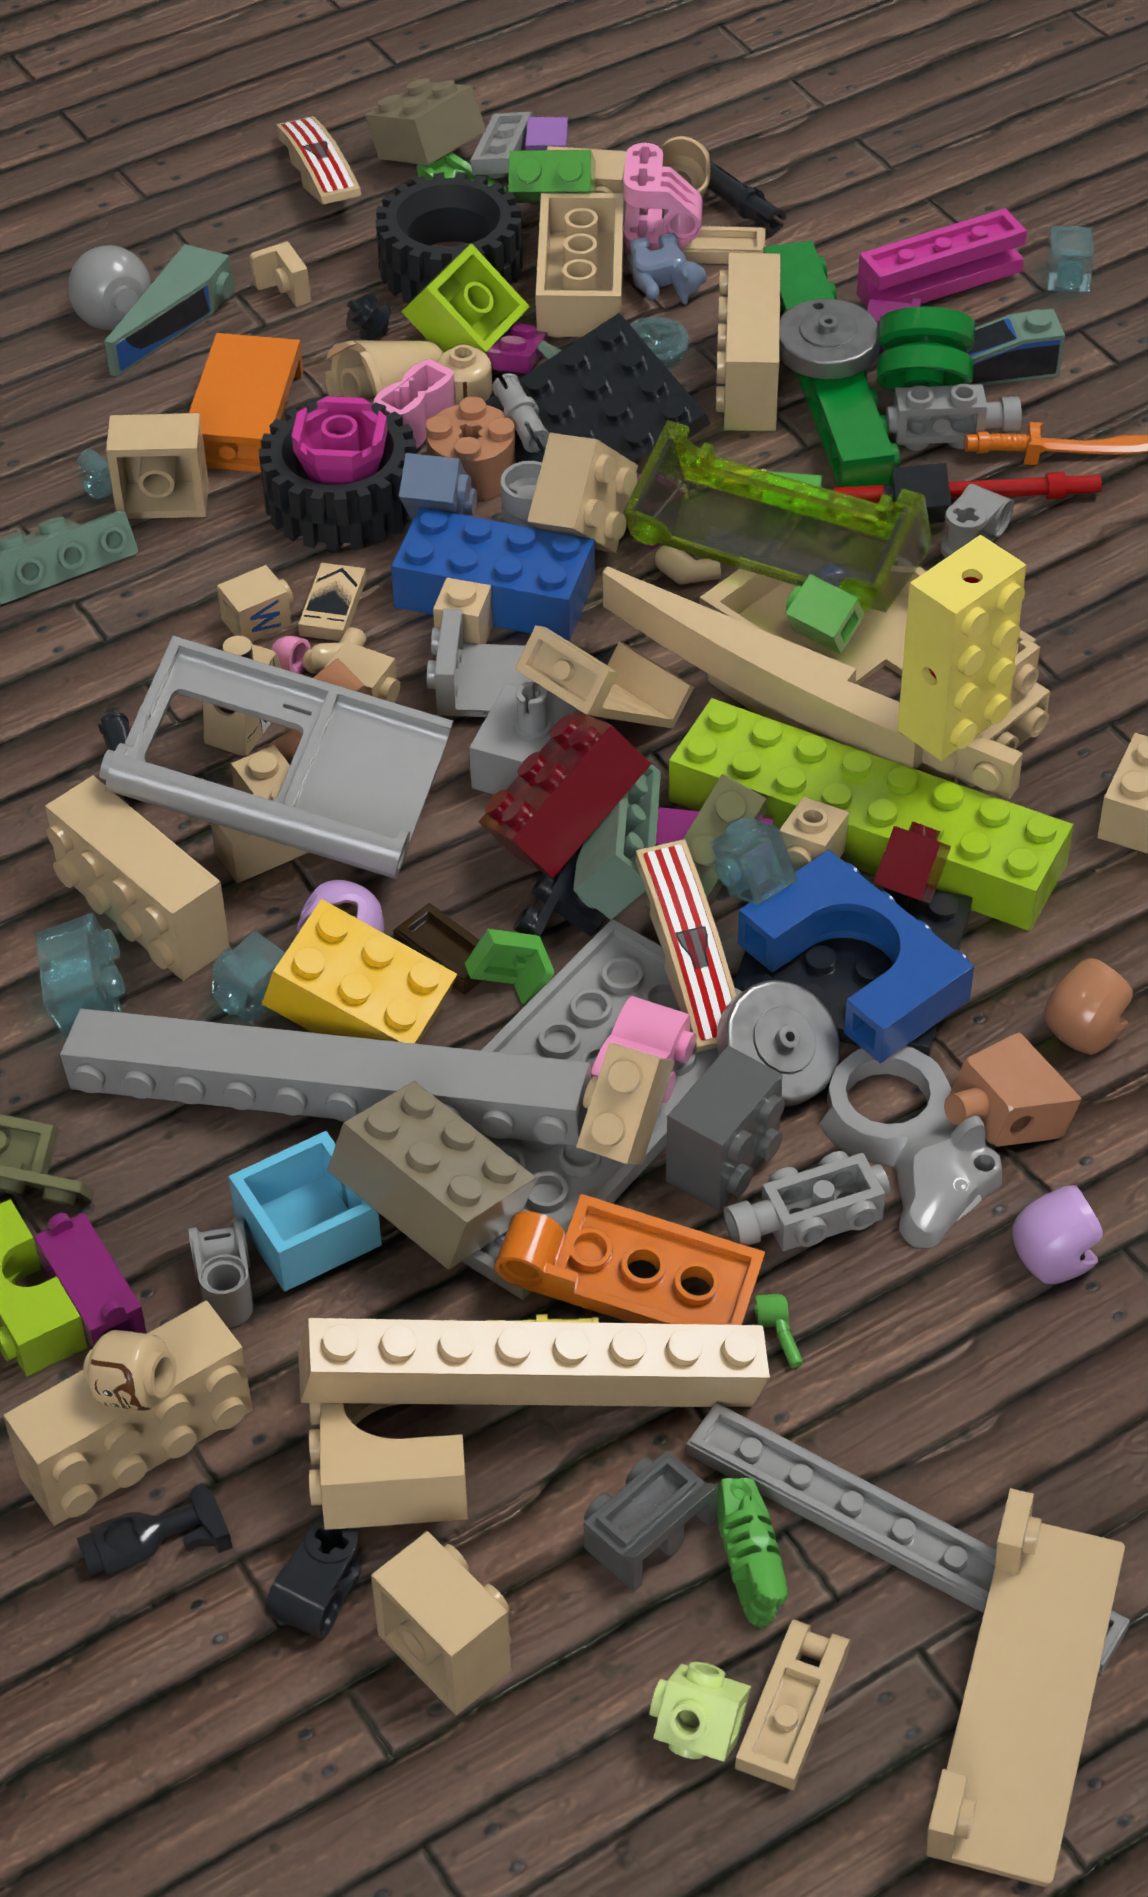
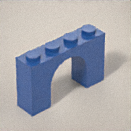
[737,850,974,1064]

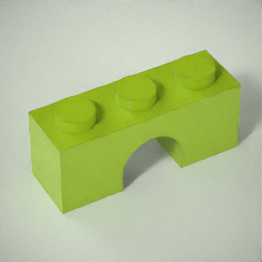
[0,1199,88,1377]

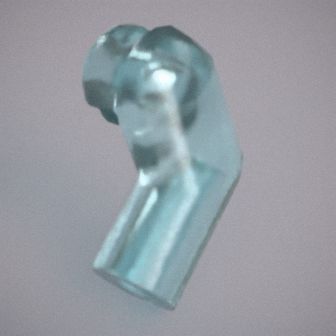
[78,448,113,499]

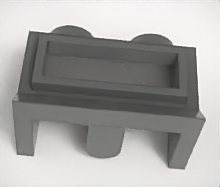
[584,1450,718,1592]

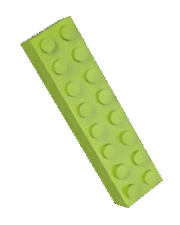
[668,698,1074,931]

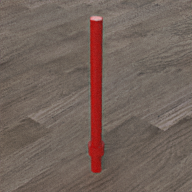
[833,472,1102,505]

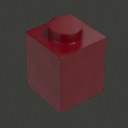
[873,821,951,904]

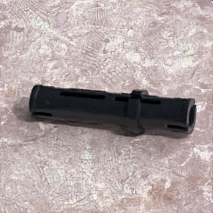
[707,160,786,234]

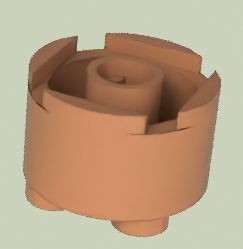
[426,396,516,501]

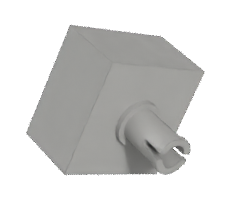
[469,681,595,795]

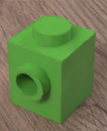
[785,574,865,655]

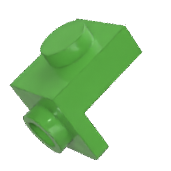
[464,929,554,1005]

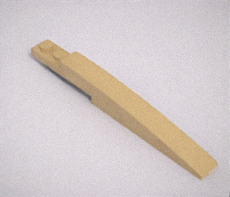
[602,566,1023,800]

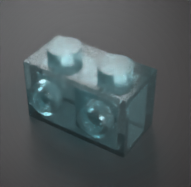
[35,913,125,1038]

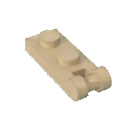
[735,1619,851,1791]

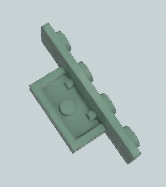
[0,511,138,605]

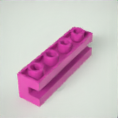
[857,208,1027,307]

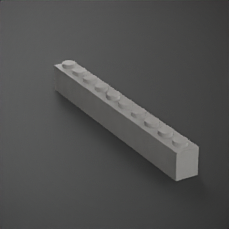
[60,1008,591,1146]

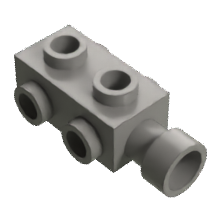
[886,384,1022,451]
[724,1151,890,1252]

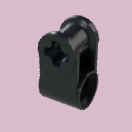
[265,1517,362,1638]

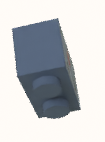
[399,453,477,522]

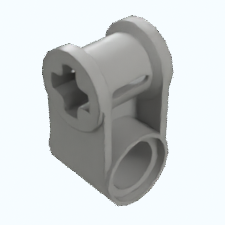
[940,484,1014,558]
[188,1219,254,1328]

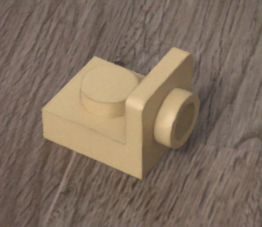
[250,241,311,307]

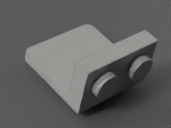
[427,608,533,717]

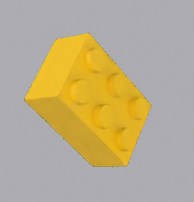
[262,899,457,1044]

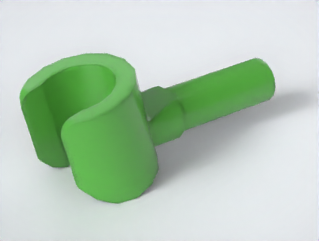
[754,1294,804,1369]

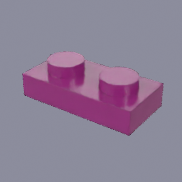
[487,324,547,374]

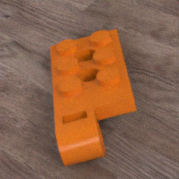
[494,1194,765,1325]

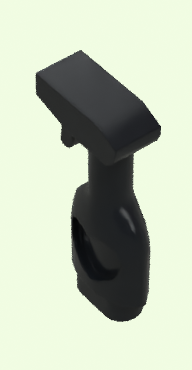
[76,1484,233,1577]

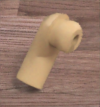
[655,544,721,585]
[303,627,366,674]

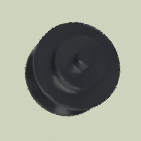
[346,293,391,341]

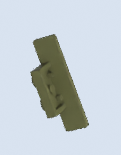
[0,1114,95,1206]

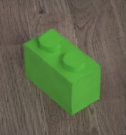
[509,150,596,203]

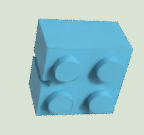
[228,1131,382,1292]

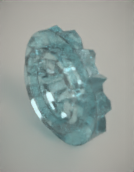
[630,317,689,366]

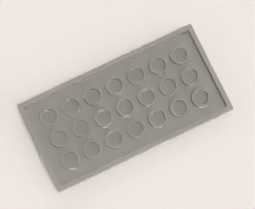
[462,919,742,1300]

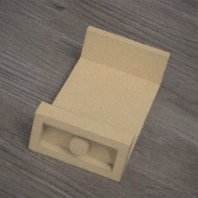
[514,625,694,729]

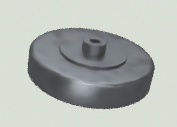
[779,299,880,379]
[717,980,840,1107]

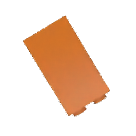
[189,333,303,473]

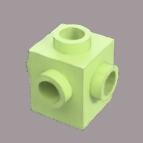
[650,1662,751,1762]

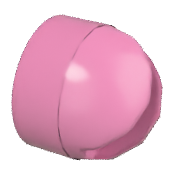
[271,636,311,674]

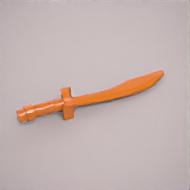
[964,422,1148,465]

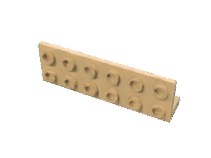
[927,1488,1125,1888]

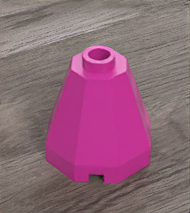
[292,396,387,485]

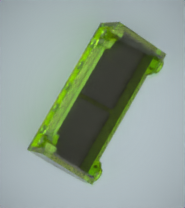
[623,420,932,613]

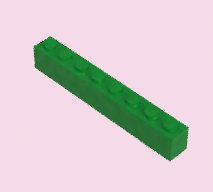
[763,240,900,487]

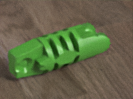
[717,1478,789,1629]

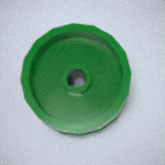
[876,306,975,392]

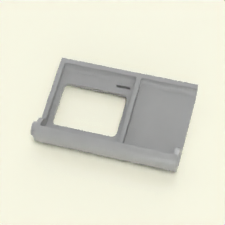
[99,636,453,879]

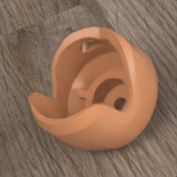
[1044,958,1133,1055]

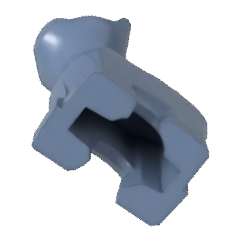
[627,233,706,305]

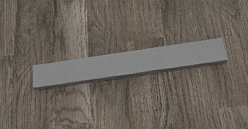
[686,1402,1130,1676]

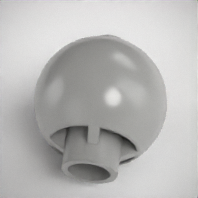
[67,245,152,330]

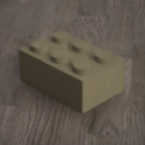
[327,1081,536,1270]

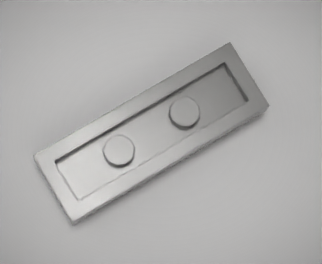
[470,112,532,179]

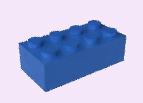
[391,507,595,641]

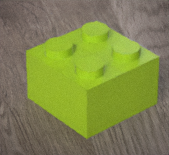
[401,243,530,353]

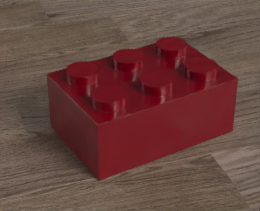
[479,711,651,878]

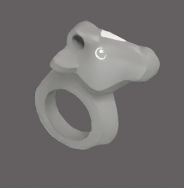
[819,1046,1002,1248]

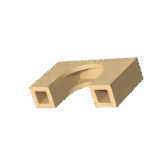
[309,1319,468,1530]

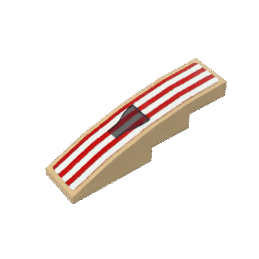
[276,116,361,205]
[635,839,736,1053]

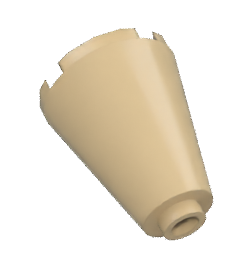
[325,340,444,406]

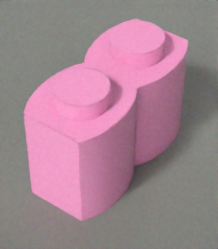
[373,359,455,449]
[591,996,696,1103]

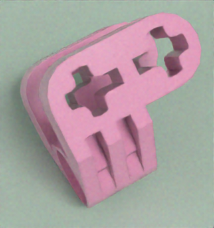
[624,143,703,255]

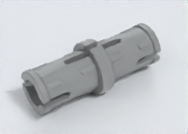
[492,373,549,453]

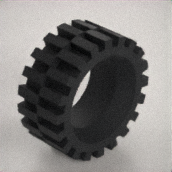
[376,172,523,304]
[259,400,417,551]

